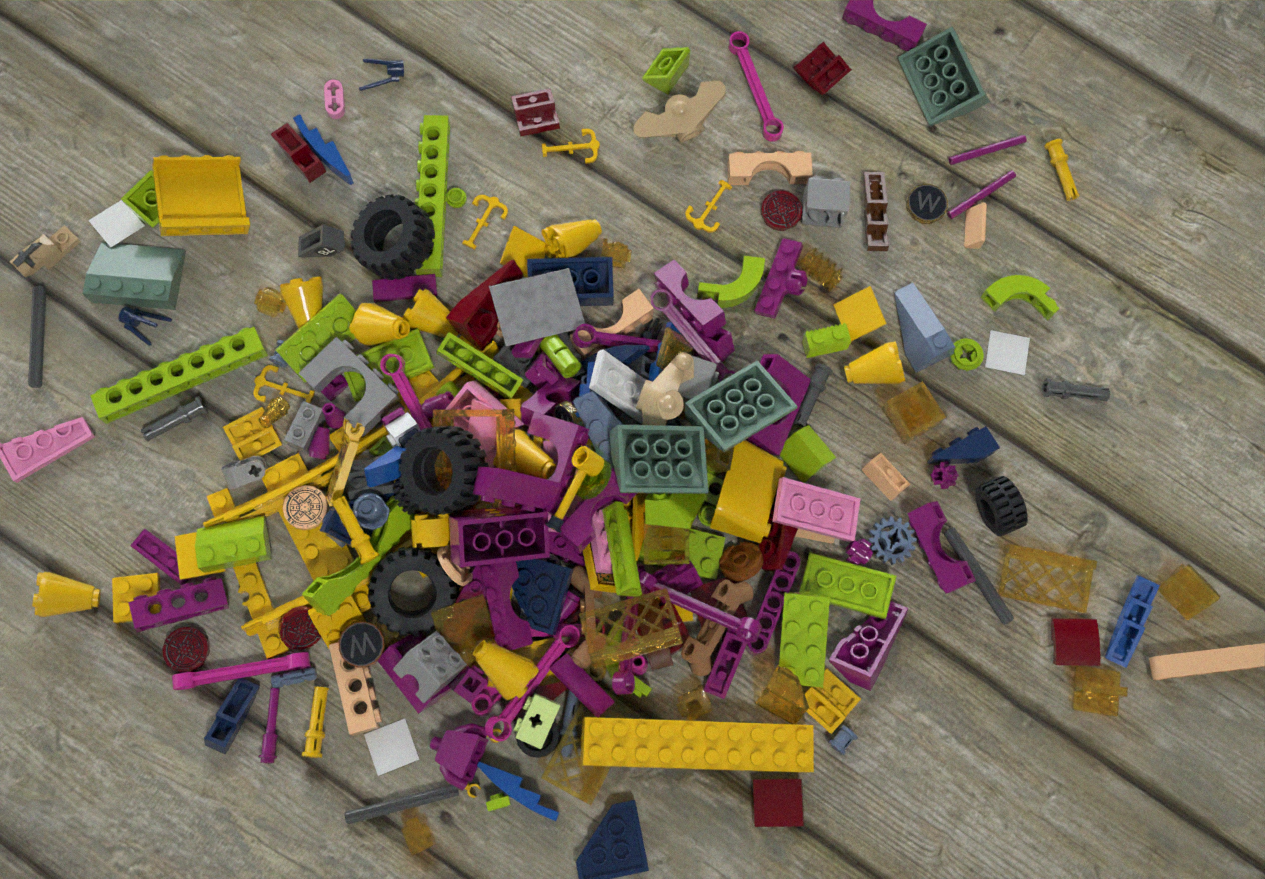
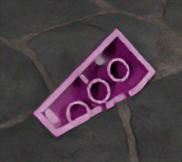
[829,601,908,691]

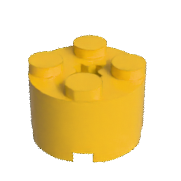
[411,513,451,548]

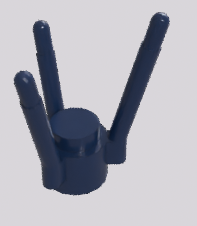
[359,59,404,91]
[118,306,172,346]

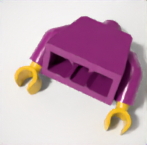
[430,723,502,798]

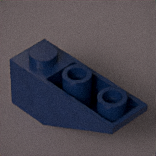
[927,426,1000,465]

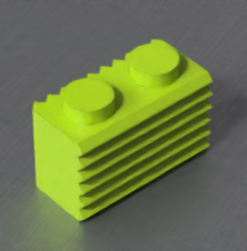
[802,323,851,358]

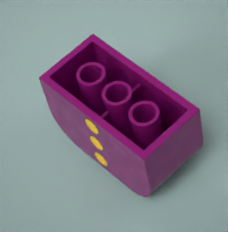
[449,506,550,568]

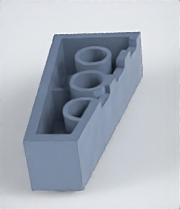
[573,391,624,474]

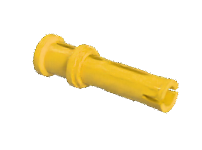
[1044,139,1080,201]
[332,496,380,565]
[302,687,329,758]

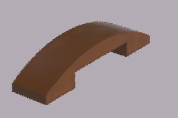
[638,595,674,671]

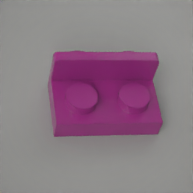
[651,555,703,605]

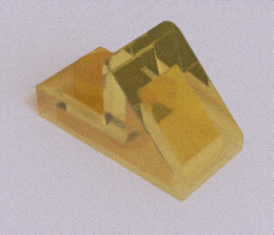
[656,327,693,370]

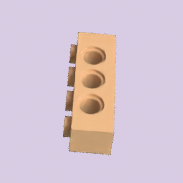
[329,642,382,736]

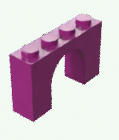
[746,354,811,456]
[527,411,590,514]

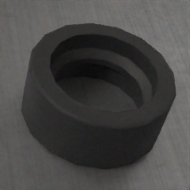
[516,714,559,758]

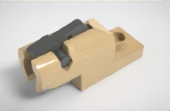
[10,225,81,278]

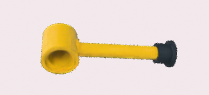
[544,446,604,533]

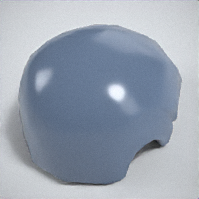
[352,493,389,530]

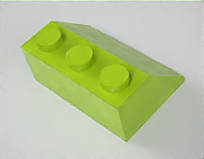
[645,493,705,529]
[195,516,272,573]

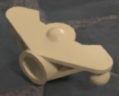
[633,81,726,142]
[636,352,694,426]

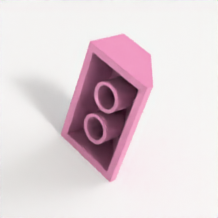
[440,381,524,432]

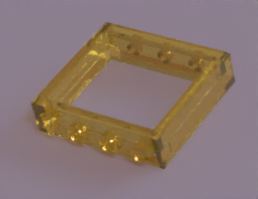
[433,409,517,502]

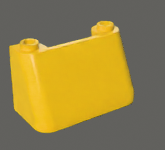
[710,440,787,543]

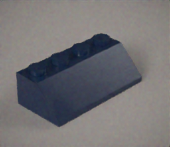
[527,257,614,306]

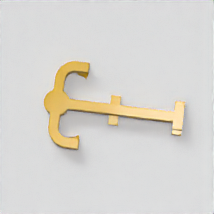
[542,129,600,164]
[685,180,732,233]
[462,195,508,250]
[253,365,315,404]

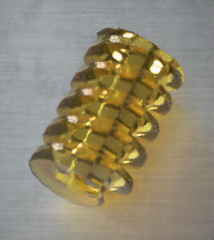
[798,247,844,292]

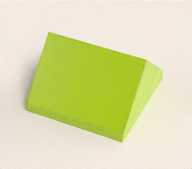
[642,47,691,95]
[121,170,159,229]
[779,425,836,483]

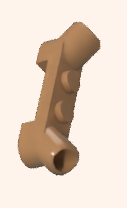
[570,565,606,669]
[681,580,754,676]

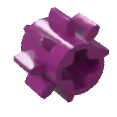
[930,462,959,489]
[845,538,873,565]

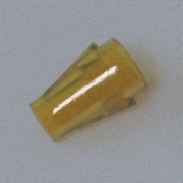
[258,396,290,428]

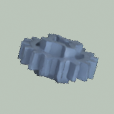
[867,516,917,565]

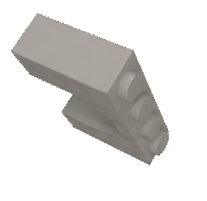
[299,337,401,437]

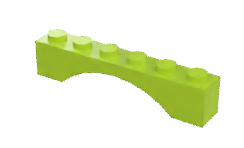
[302,496,416,616]

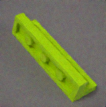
[602,501,642,597]

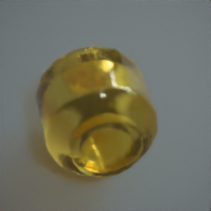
[254,286,287,318]

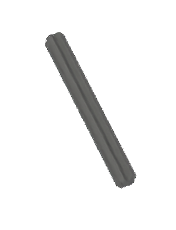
[28,286,46,388]
[944,527,1014,625]
[345,784,459,824]

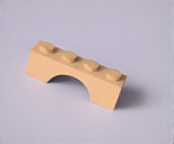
[727,151,813,185]
[570,289,654,360]

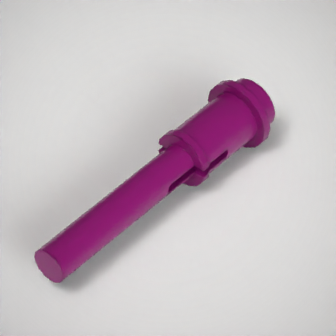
[258,688,280,764]

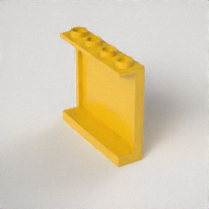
[152,155,250,236]

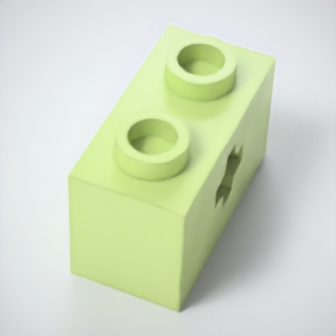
[513,692,560,749]

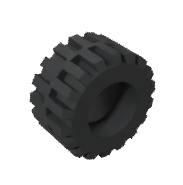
[975,476,1028,537]

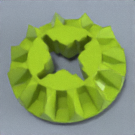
[950,338,984,372]

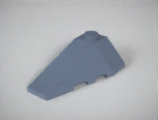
[894,283,955,373]

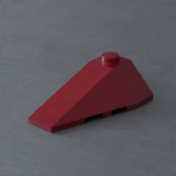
[446,259,524,351]
[759,486,798,570]

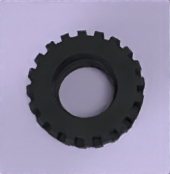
[350,194,435,280]
[399,426,489,515]
[368,546,456,637]

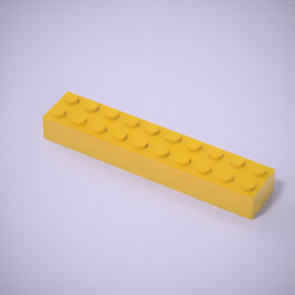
[580,717,814,773]

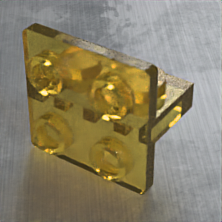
[1158,563,1221,620]
[1072,666,1128,717]

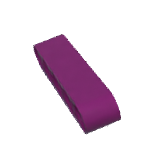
[746,551,801,656]

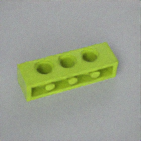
[436,332,524,399]

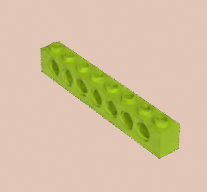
[415,115,450,277]
[90,327,268,424]

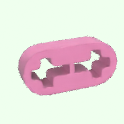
[324,80,345,119]

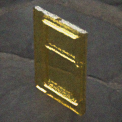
[431,594,495,678]

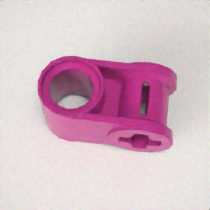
[471,677,503,717]

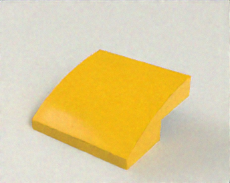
[223,407,282,461]
[797,668,861,734]

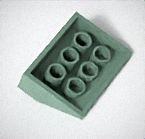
[898,27,990,126]
[82,242,186,310]
[685,360,797,452]
[610,425,708,494]

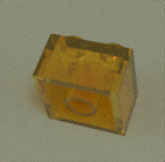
[882,381,946,444]
[643,512,689,565]

